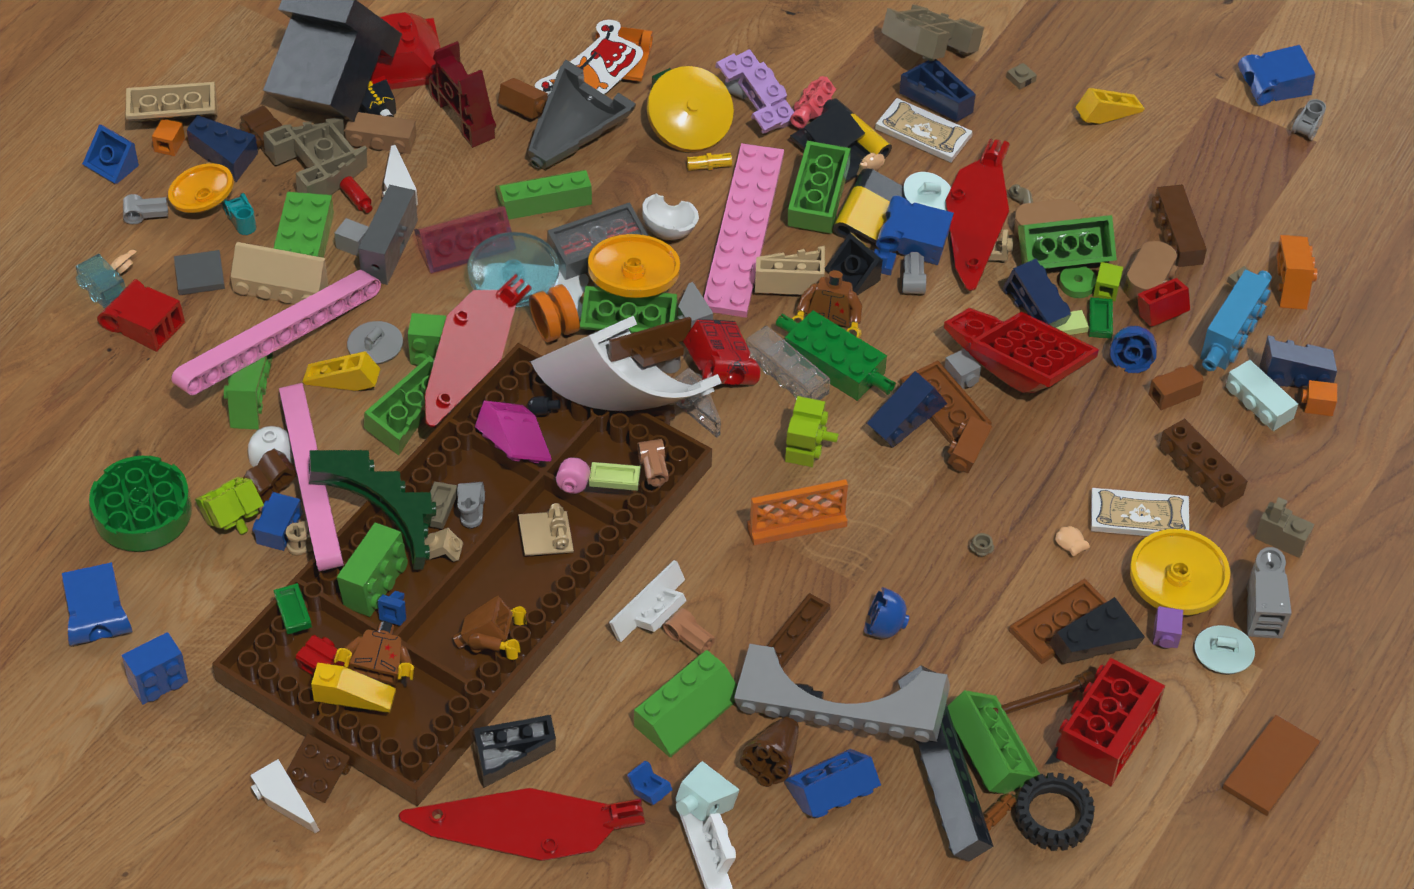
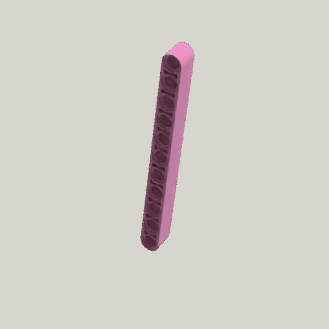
[171,270,381,395]
[279,383,344,572]

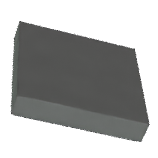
[174,250,225,295]

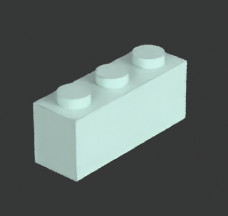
[1225,360,1298,431]

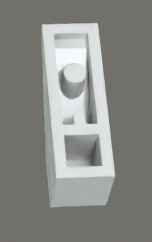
[382,145,418,205]
[251,759,320,833]

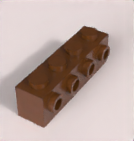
[1160,418,1248,508]

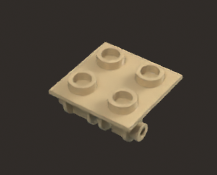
[518,503,574,556]

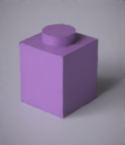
[1153,606,1183,648]

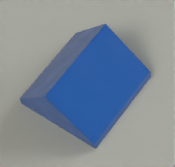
[82,124,139,184]

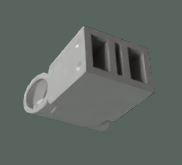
[1246,547,1292,638]

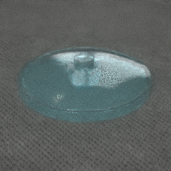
[468,232,559,307]

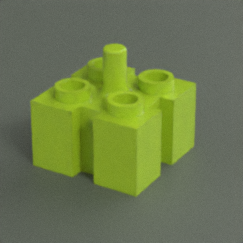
[785,396,839,467]
[195,477,264,534]

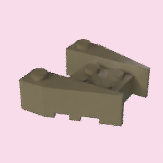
[881,4,984,61]
[264,117,367,195]

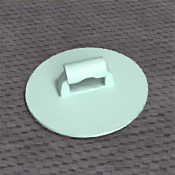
[903,172,951,211]
[1194,625,1255,674]

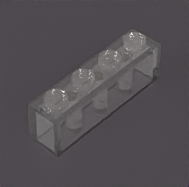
[746,325,830,400]

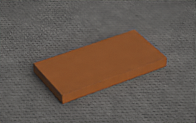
[899,360,992,444]
[1009,578,1107,665]
[1222,715,1320,816]

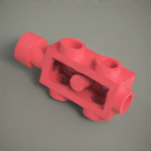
[790,76,836,128]

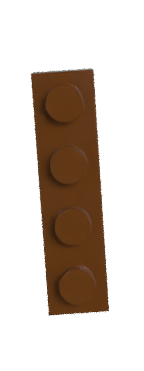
[1152,184,1207,267]

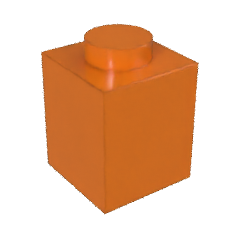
[152,118,185,156]
[1301,380,1337,416]

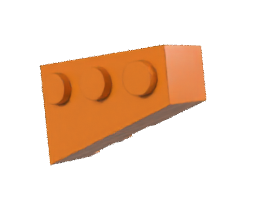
[1277,235,1317,310]

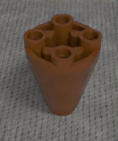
[740,717,799,787]

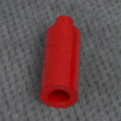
[340,176,373,213]

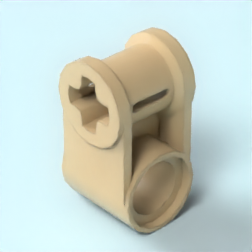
[286,521,314,555]

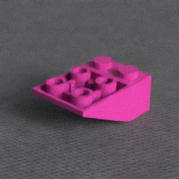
[475,401,552,463]

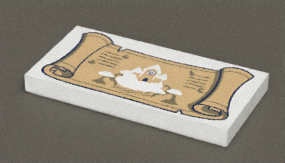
[875,98,973,163]
[1091,488,1189,536]

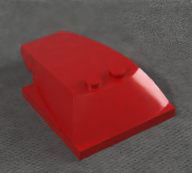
[370,12,440,90]
[944,308,1099,393]

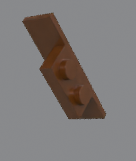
[609,317,692,367]

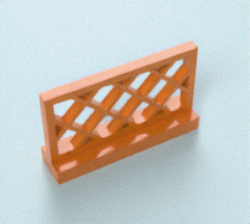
[747,479,848,545]

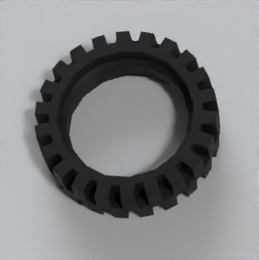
[1015,772,1095,851]

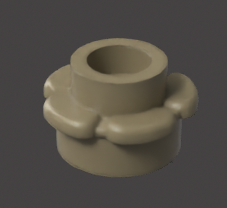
[970,533,994,556]

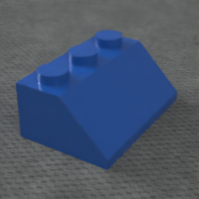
[784,749,881,818]

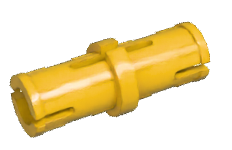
[687,153,732,171]

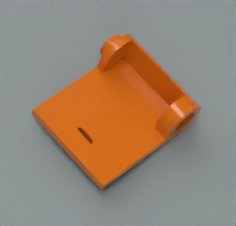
[596,27,653,82]

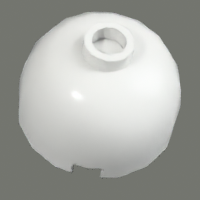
[248,426,295,467]

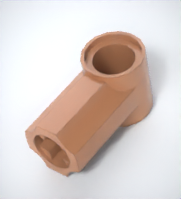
[637,439,668,487]
[663,608,715,655]

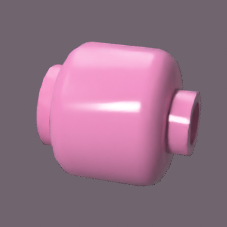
[556,458,591,494]

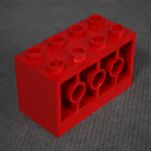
[1056,657,1165,787]

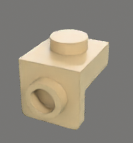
[989,230,1013,261]
[425,528,463,562]

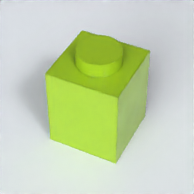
[1093,262,1123,301]

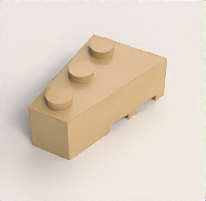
[755,246,825,295]

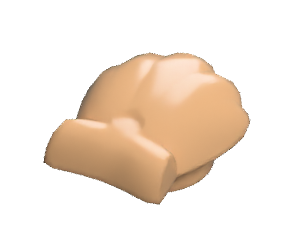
[857,153,885,176]
[110,250,137,275]
[1055,526,1090,556]

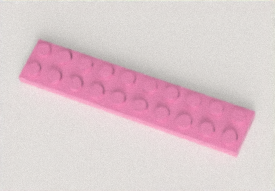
[704,143,784,318]

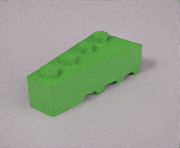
[224,352,273,430]
[364,356,434,455]

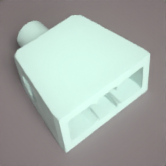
[676,761,739,821]

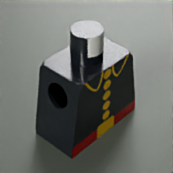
[358,76,396,117]

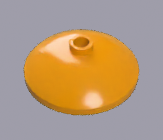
[168,163,234,213]

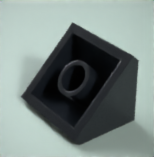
[825,233,883,295]

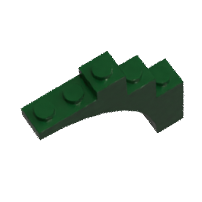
[308,450,436,570]

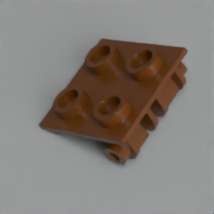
[286,733,351,803]

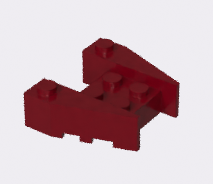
[429,41,496,148]

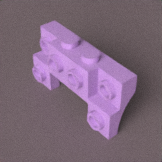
[715,49,794,134]

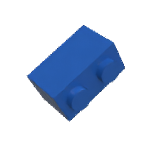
[253,492,302,551]

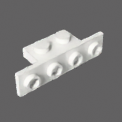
[609,560,686,642]
[680,813,736,889]

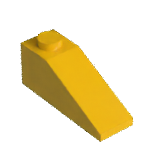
[1075,88,1145,124]
[302,351,381,391]
[311,663,396,713]

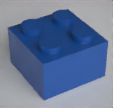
[121,632,188,705]

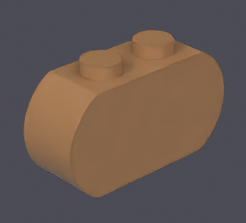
[1013,198,1082,240]
[1124,241,1178,303]

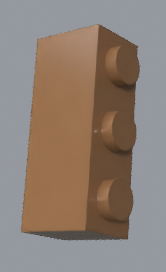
[345,112,417,154]

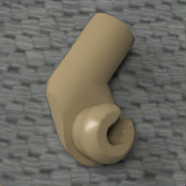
[1009,184,1033,204]

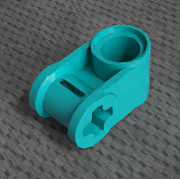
[222,193,257,235]

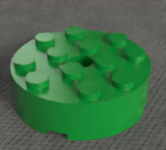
[89,455,192,552]

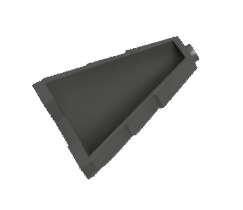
[528,60,636,169]

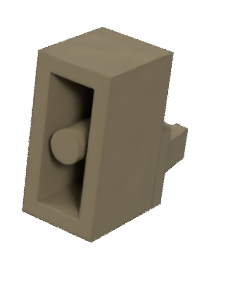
[1255,497,1315,558]

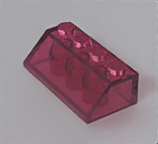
[414,206,516,273]

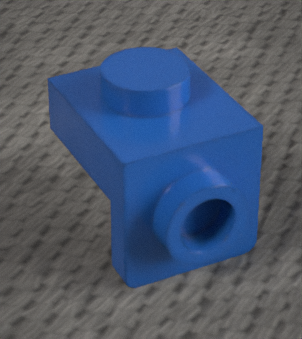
[627,761,673,805]

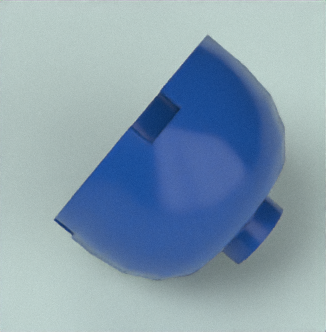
[1110,326,1157,373]
[864,587,909,639]

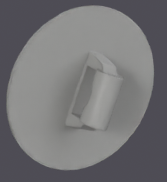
[347,321,403,364]

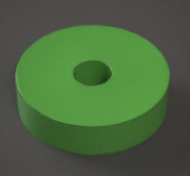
[1059,265,1096,298]

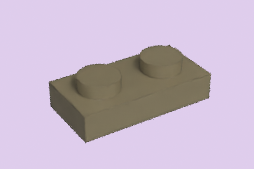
[430,481,458,529]

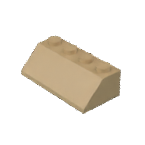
[126,82,218,122]
[231,242,329,304]

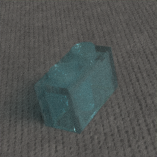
[76,254,126,308]

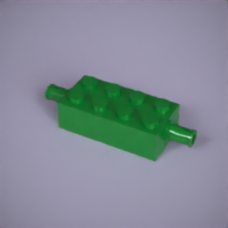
[775,310,896,401]

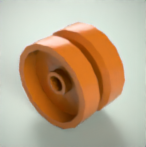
[529,284,580,342]

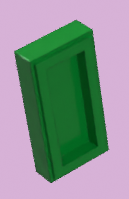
[1089,297,1113,339]
[273,583,312,634]

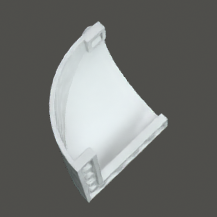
[531,316,721,411]

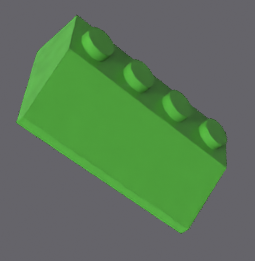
[495,170,592,220]
[580,286,678,333]
[634,650,737,758]
[947,690,1040,794]

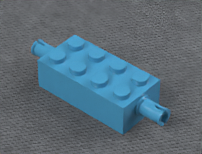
[1200,269,1272,371]

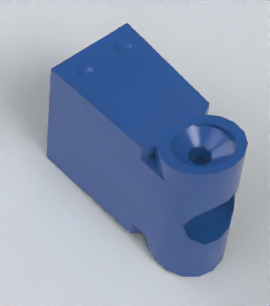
[1238,45,1315,106]
[876,196,954,265]
[62,562,133,646]

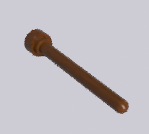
[993,671,1096,714]

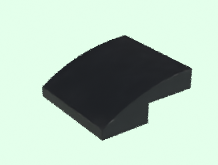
[804,102,865,148]

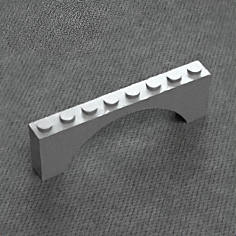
[734,644,950,742]

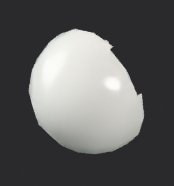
[642,193,699,240]

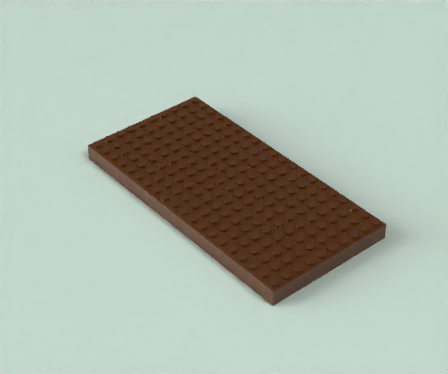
[212,343,712,806]

